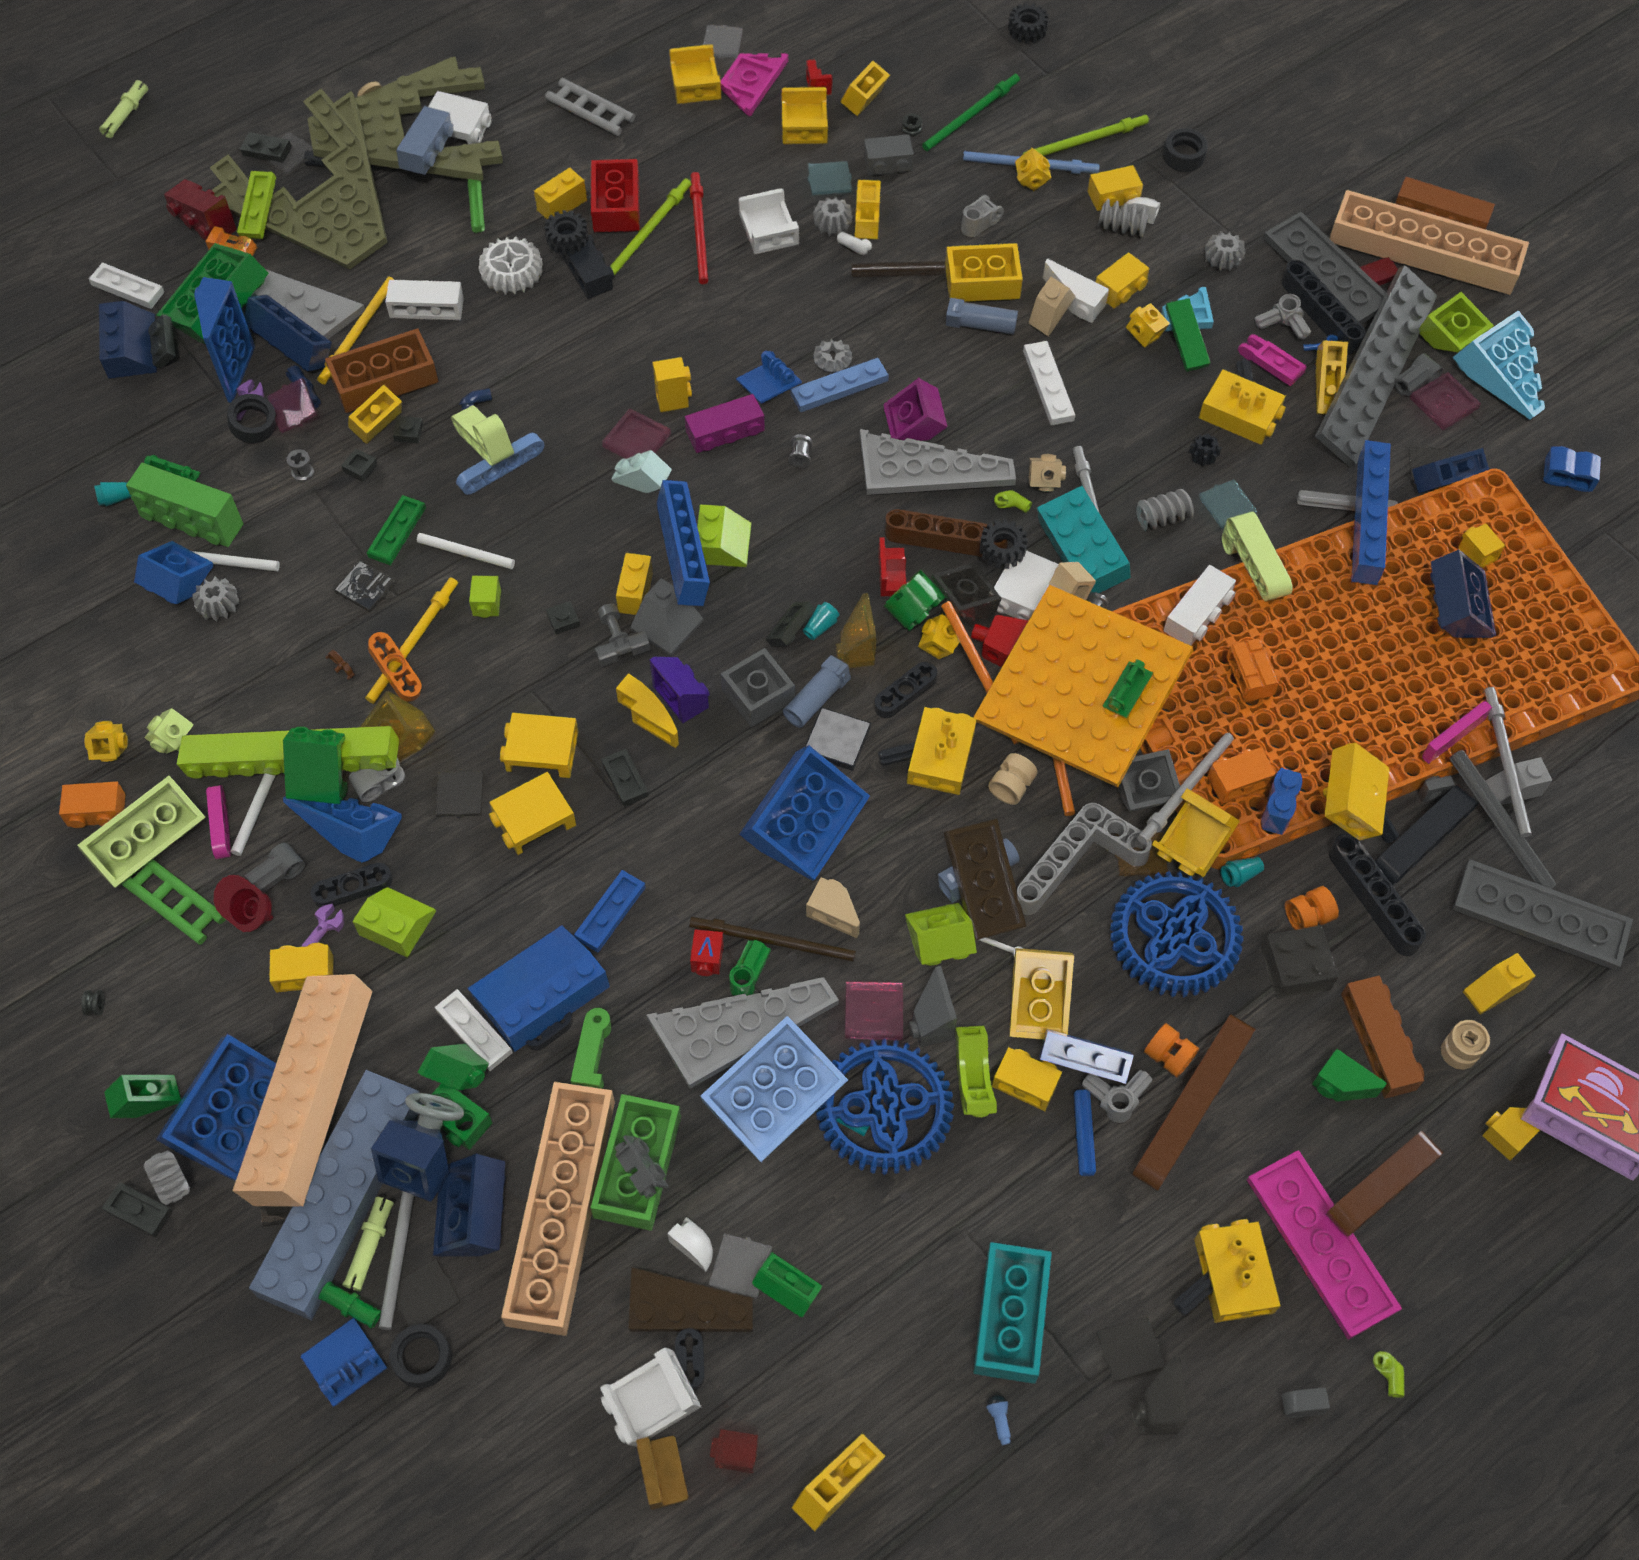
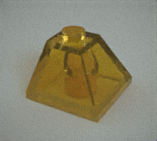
[836,593,876,668]
[360,692,435,761]

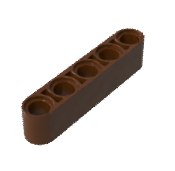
[885,509,1008,557]
[1326,1131,1444,1238]

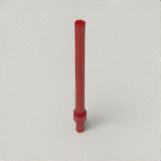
[689,172,708,284]

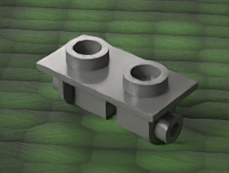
[615,1135,669,1199]

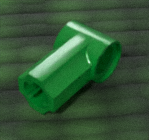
[729,940,771,996]

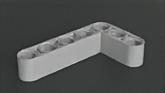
[1017,803,1152,915]

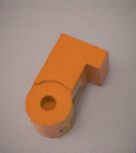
[206,226,257,256]

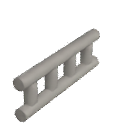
[545,78,635,136]

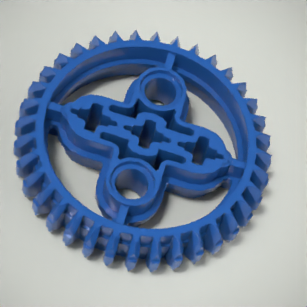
[1110,870,1243,998]
[816,1038,954,1175]

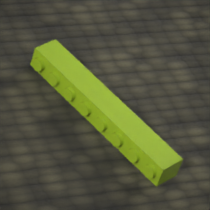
[177,726,399,779]

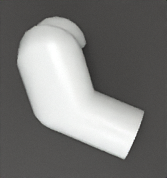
[837,232,872,255]

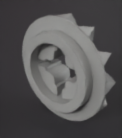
[814,338,852,372]

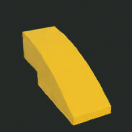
[855,180,881,239]
[616,673,679,748]

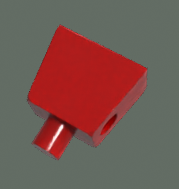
[971,615,1029,667]

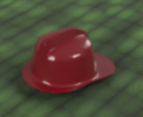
[213,875,274,932]

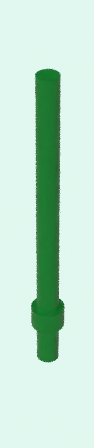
[922,74,1020,151]

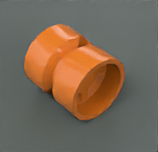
[1285,886,1339,934]
[1144,1023,1200,1078]

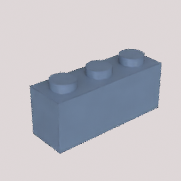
[396,106,454,175]

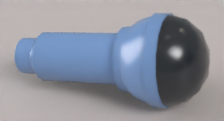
[986,1395,1011,1445]

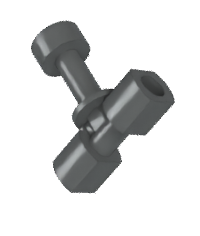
[595,603,651,667]

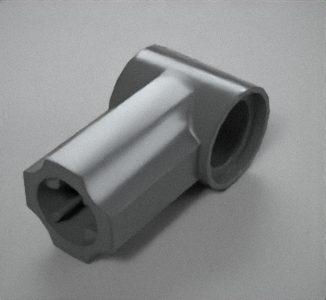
[1394,353,1443,396]
[244,843,305,893]

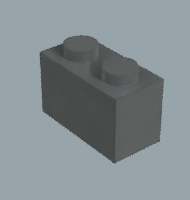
[864,134,914,176]

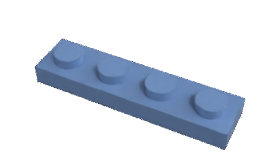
[790,358,888,413]

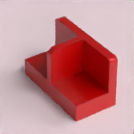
[878,537,906,596]

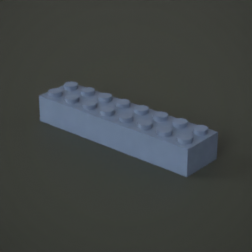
[249,1070,422,1321]

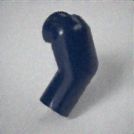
[460,388,492,411]

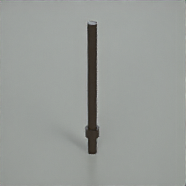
[689,916,856,962]

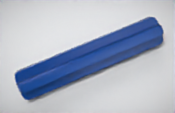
[1074,1090,1096,1176]

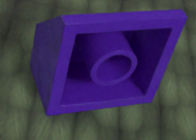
[650,657,710,724]

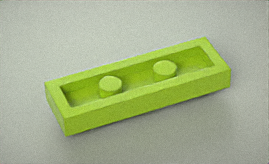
[237,171,276,239]

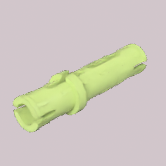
[99,80,148,138]
[342,1197,394,1292]

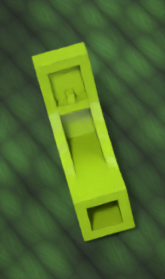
[955,1026,997,1117]

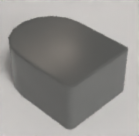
[1281,1388,1330,1418]

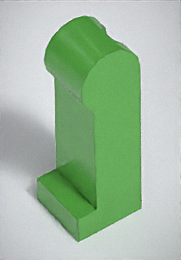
[571,1008,611,1089]

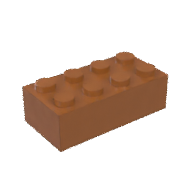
[325,328,438,413]

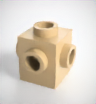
[1028,454,1066,491]

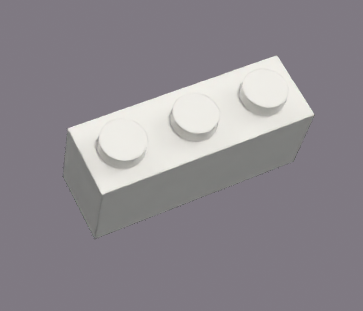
[386,280,464,320]
[1164,565,1236,645]

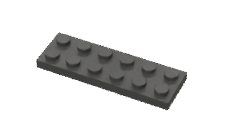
[1264,211,1386,324]
[1452,859,1633,971]

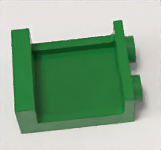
[283,727,348,804]

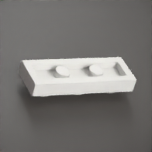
[89,263,164,309]
[435,989,513,1071]

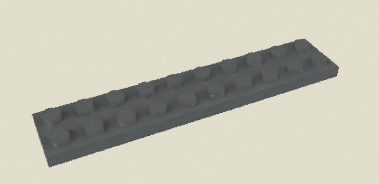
[1315,265,1438,467]

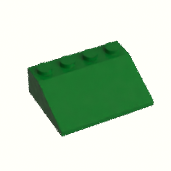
[157,243,269,344]

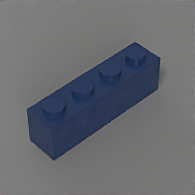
[244,294,332,371]

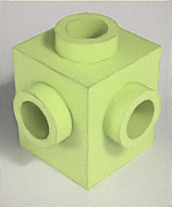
[144,708,194,754]

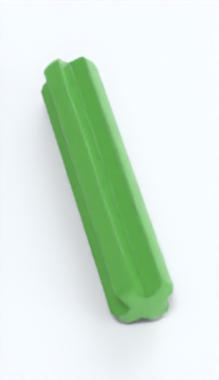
[468,179,485,233]

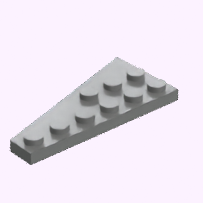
[250,270,365,339]
[860,429,1016,495]
[647,977,839,1089]

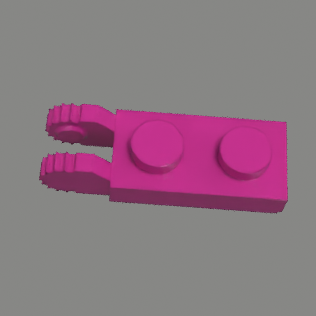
[1238,334,1307,386]

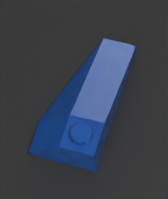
[283,796,402,863]

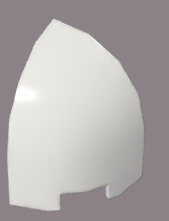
[1121,197,1160,224]
[668,1217,713,1272]

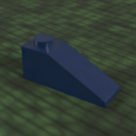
[1412,448,1489,493]

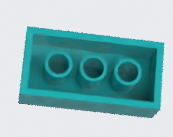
[1037,486,1131,593]
[973,1242,1052,1384]

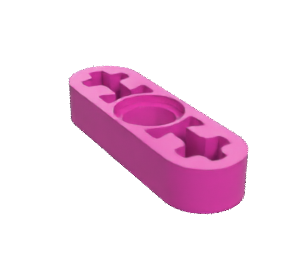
[206,785,231,860]

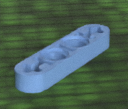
[456,433,544,495]

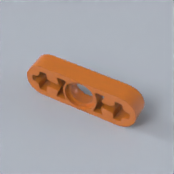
[368,632,421,701]

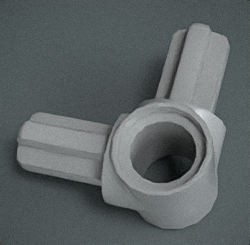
[1255,294,1311,339]
[1082,1070,1152,1123]

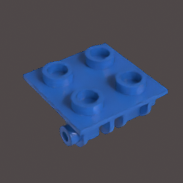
[736,351,802,403]
[301,1318,387,1407]

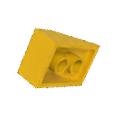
[1009,948,1074,1039]

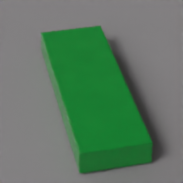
[1165,298,1210,372]
[366,495,426,566]

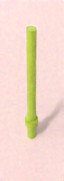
[1023,115,1149,156]
[610,179,691,276]

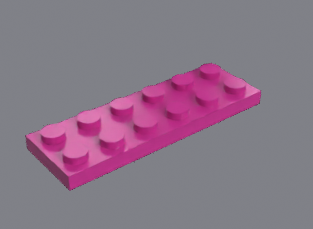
[1247,1150,1402,1340]

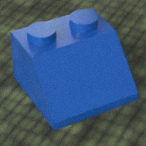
[134,541,213,604]

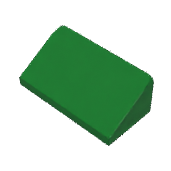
[752,1252,822,1317]

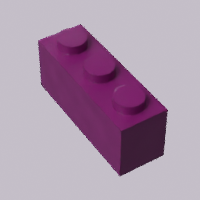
[685,394,765,453]

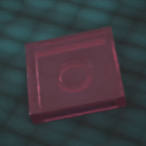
[1410,372,1481,430]
[602,409,671,459]
[845,981,903,1040]

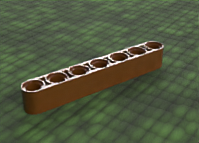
[1132,1014,1256,1191]

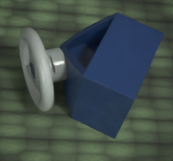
[371,1093,464,1202]

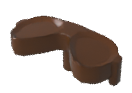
[325,650,354,680]

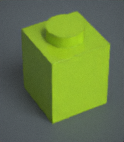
[469,576,501,618]

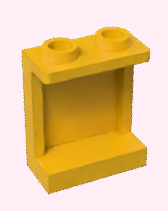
[669,45,721,104]
[782,87,828,144]
[500,713,578,778]
[489,772,576,855]
[1152,788,1240,877]

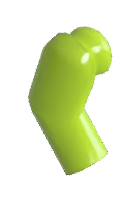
[994,490,1032,513]
[1373,1351,1404,1398]

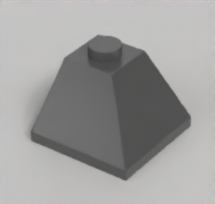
[630,578,703,656]
[1117,749,1180,812]
[909,966,957,1047]

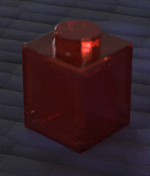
[710,1429,759,1474]

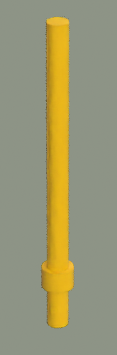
[317,277,394,384]
[365,578,458,704]

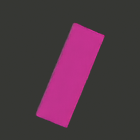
[1422,701,1492,764]

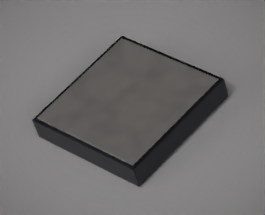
[805,707,871,771]

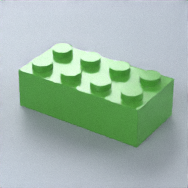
[126,463,243,547]
[591,1094,681,1231]

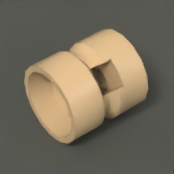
[988,753,1038,805]
[1441,1020,1490,1070]

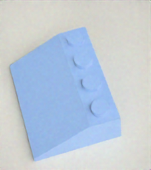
[700,1016,848,1162]

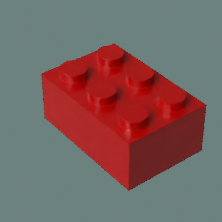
[591,159,640,232]

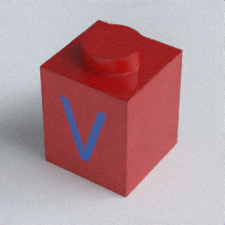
[690,930,724,976]

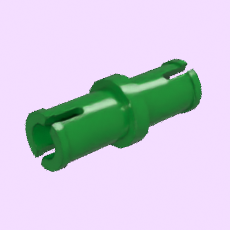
[319,1281,382,1329]

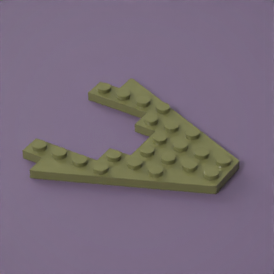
[307,57,503,181]
[210,88,387,269]

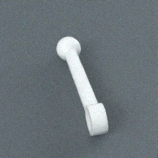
[979,937,1023,956]

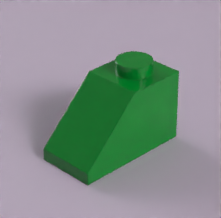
[418,1044,490,1090]
[1312,1049,1387,1102]
[104,1075,181,1118]

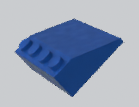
[194,277,255,403]
[739,745,870,881]
[468,925,610,1052]
[156,1034,276,1181]

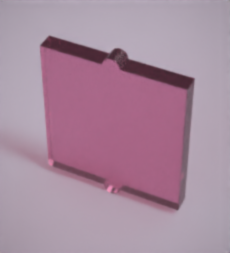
[267,378,317,433]

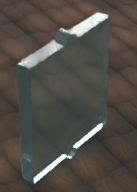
[808,161,852,195]
[1198,479,1257,529]

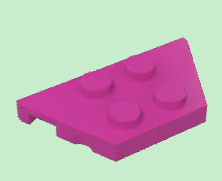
[720,53,788,116]

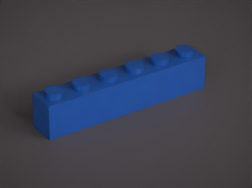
[1351,440,1391,585]
[657,480,710,606]

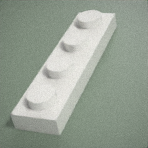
[1023,341,1075,425]

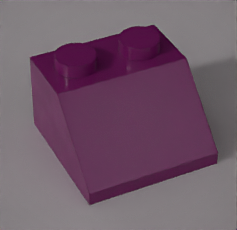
[883,378,947,441]

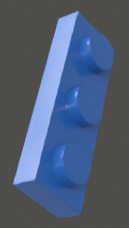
[574,870,646,952]

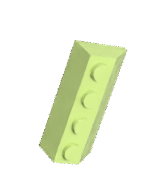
[78,776,206,888]

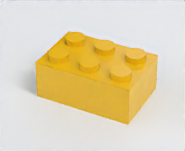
[945,243,1023,301]

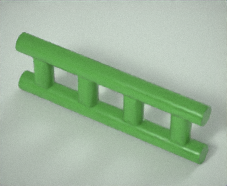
[121,859,226,945]

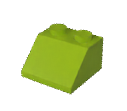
[1419,292,1494,353]
[697,505,751,567]
[353,887,436,957]
[905,903,977,966]

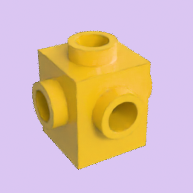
[1015,148,1051,191]
[1126,303,1170,347]
[918,614,960,659]
[85,721,128,762]

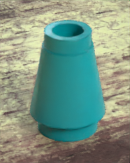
[94,482,131,507]
[803,602,839,641]
[1221,856,1264,887]

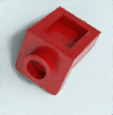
[806,60,832,95]

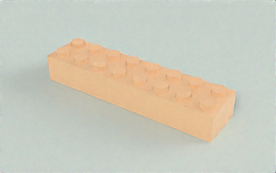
[1329,190,1529,295]
[233,974,373,1206]
[501,1082,615,1336]

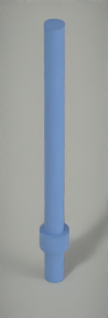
[963,151,1100,174]

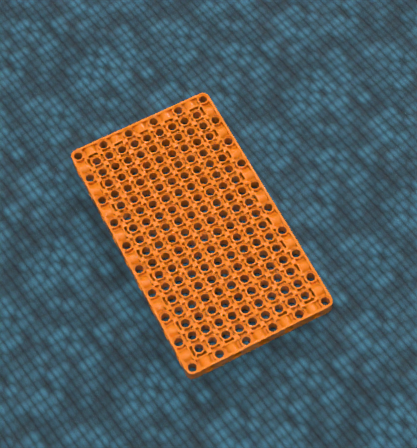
[1112,469,1639,869]

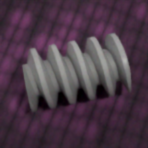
[1098,199,1149,238]
[1136,489,1194,531]

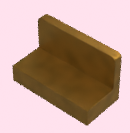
[636,1436,688,1510]

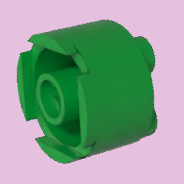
[884,570,945,631]

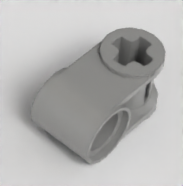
[961,195,1004,237]
[349,758,405,802]

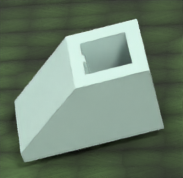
[611,450,672,493]

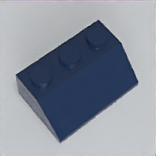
[99,301,157,379]
[1430,549,1496,638]
[433,1154,505,1256]

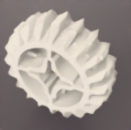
[479,236,543,295]

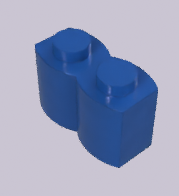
[1543,446,1601,492]
[1261,768,1302,835]

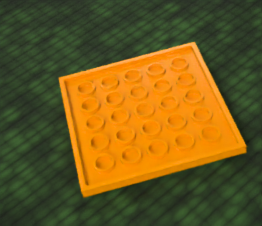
[973,585,1193,787]

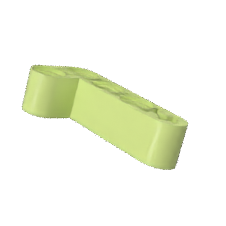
[451,405,514,466]
[1222,512,1293,601]

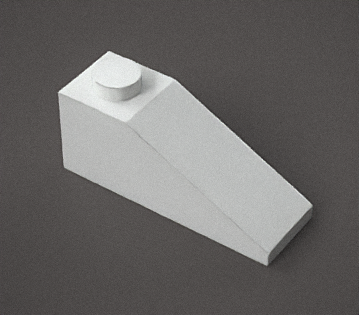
[1043,259,1109,323]

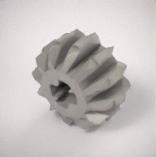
[813,197,852,236]
[1205,231,1245,272]
[192,577,239,622]
[144,1150,190,1205]

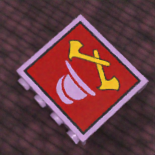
[1521,1034,1639,1181]

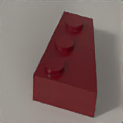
[164,179,237,240]

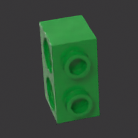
[422,1083,492,1150]

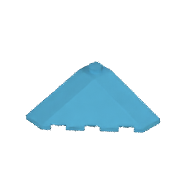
[1453,311,1545,419]

